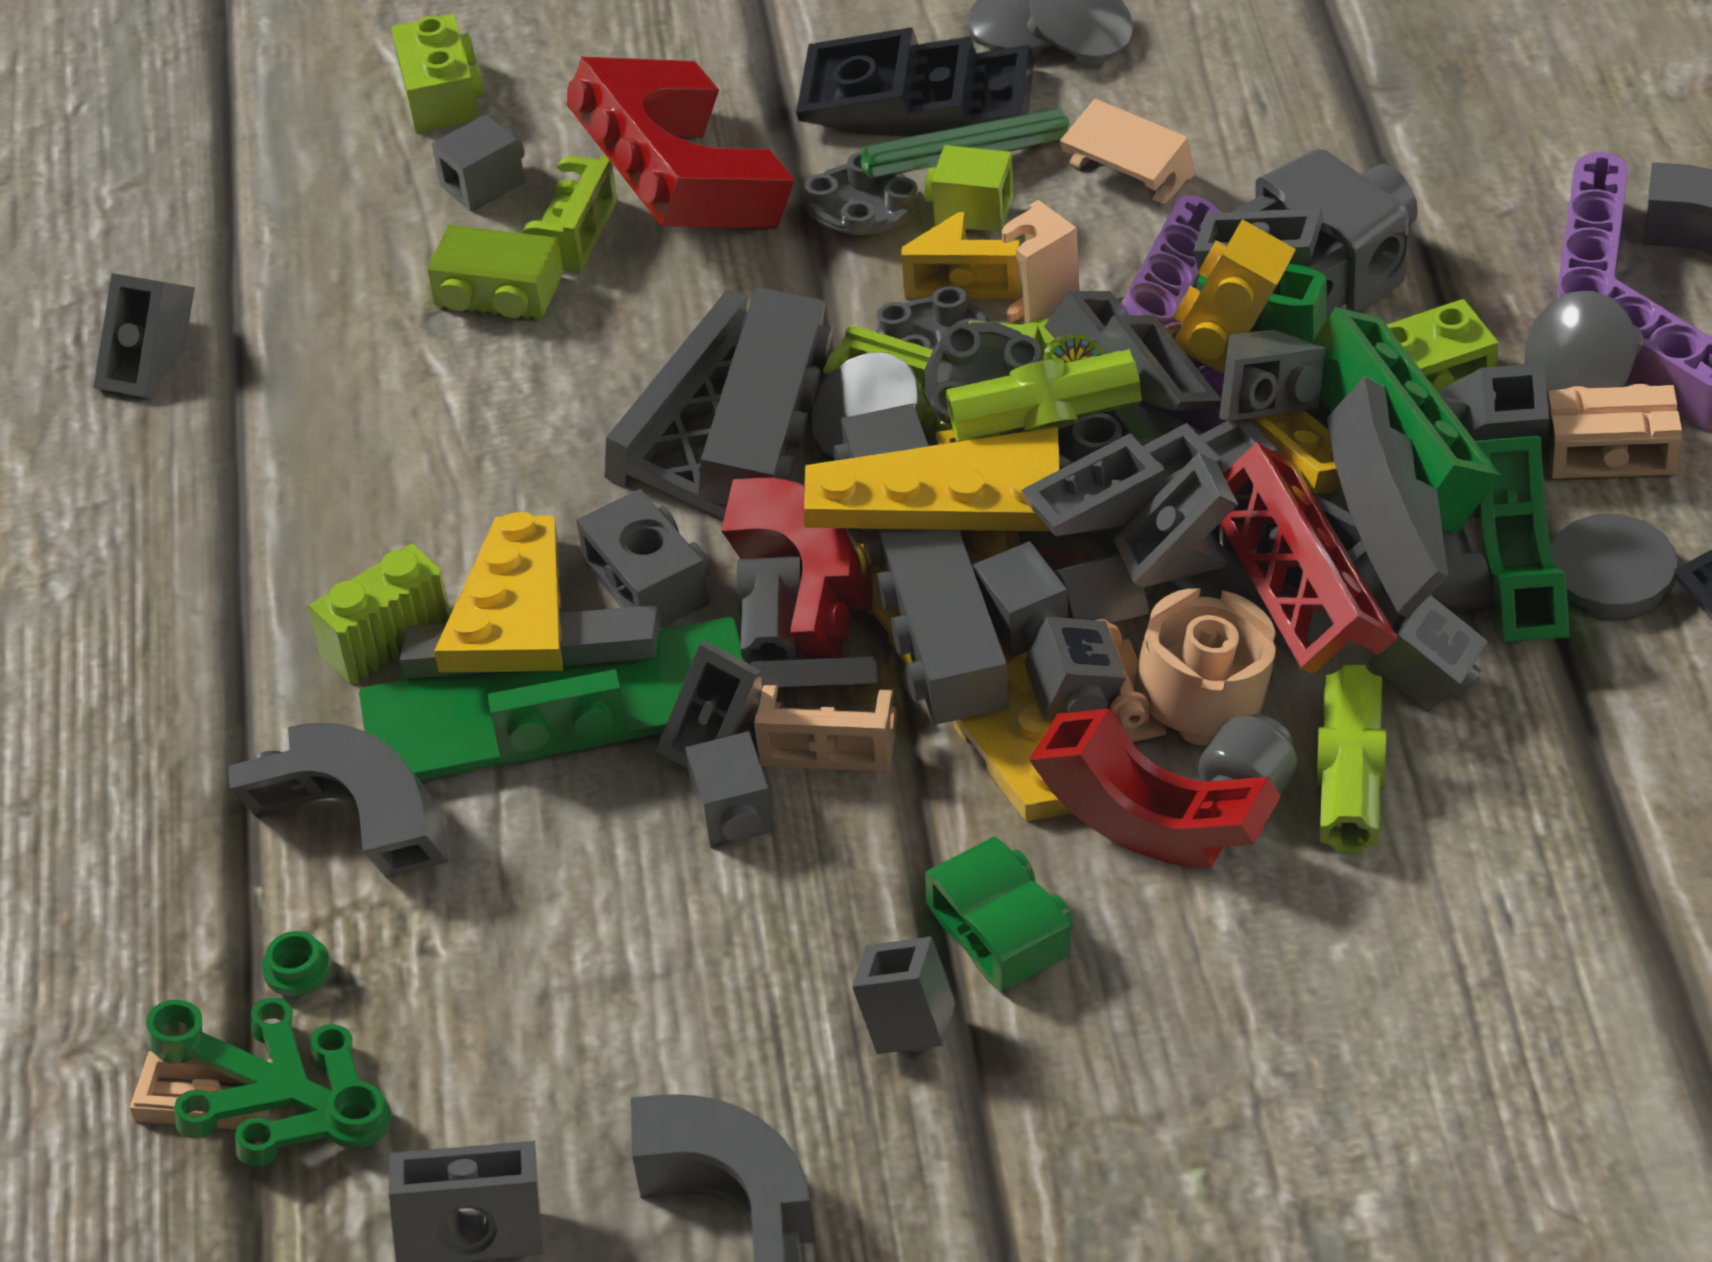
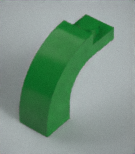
[1474,436,1570,642]

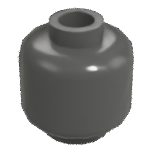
[1198,714,1298,795]

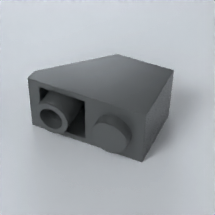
[1219,329,1326,421]
[1439,363,1549,452]

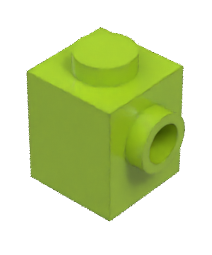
[924,145,1014,233]

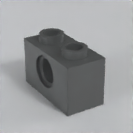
[576,489,711,628]
[389,1141,543,1262]

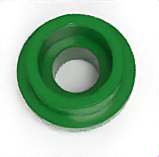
[262,931,331,996]

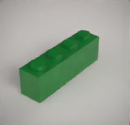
[1312,307,1500,533]

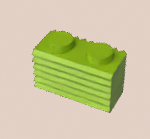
[427,224,564,321]
[306,543,451,684]

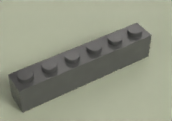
[834,403,1009,725]

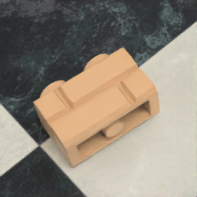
[1547,384,1682,480]

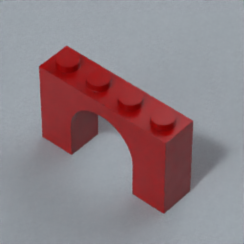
[566,56,795,228]

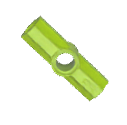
[946,349,1142,442]
[1317,664,1386,854]

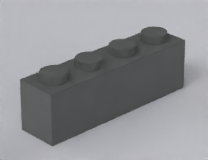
[698,286,833,506]

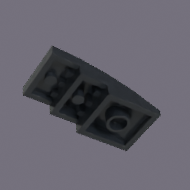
[796,27,1034,136]

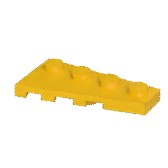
[804,427,1060,532]
[434,512,563,672]

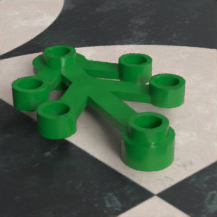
[146,998,391,1167]

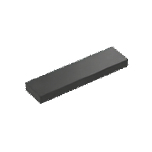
[400,605,660,680]

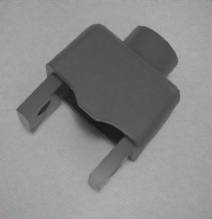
[1232,149,1418,315]

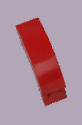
[721,478,873,659]
[1029,708,1281,868]

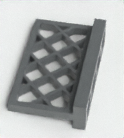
[604,289,833,520]

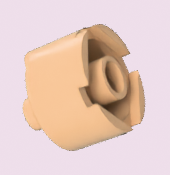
[1133,588,1276,745]

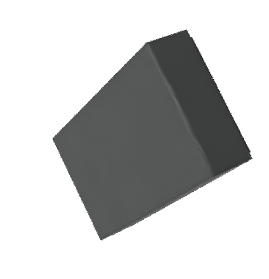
[750,656,881,688]

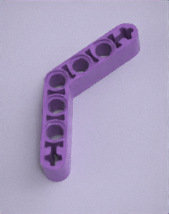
[1557,152,1712,434]
[1121,195,1226,433]

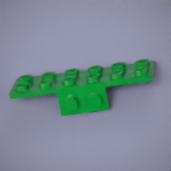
[359,617,744,781]

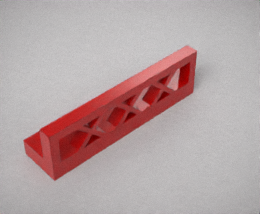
[1220,442,1398,674]

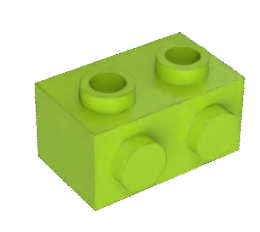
[391,13,485,133]
[1387,299,1499,391]

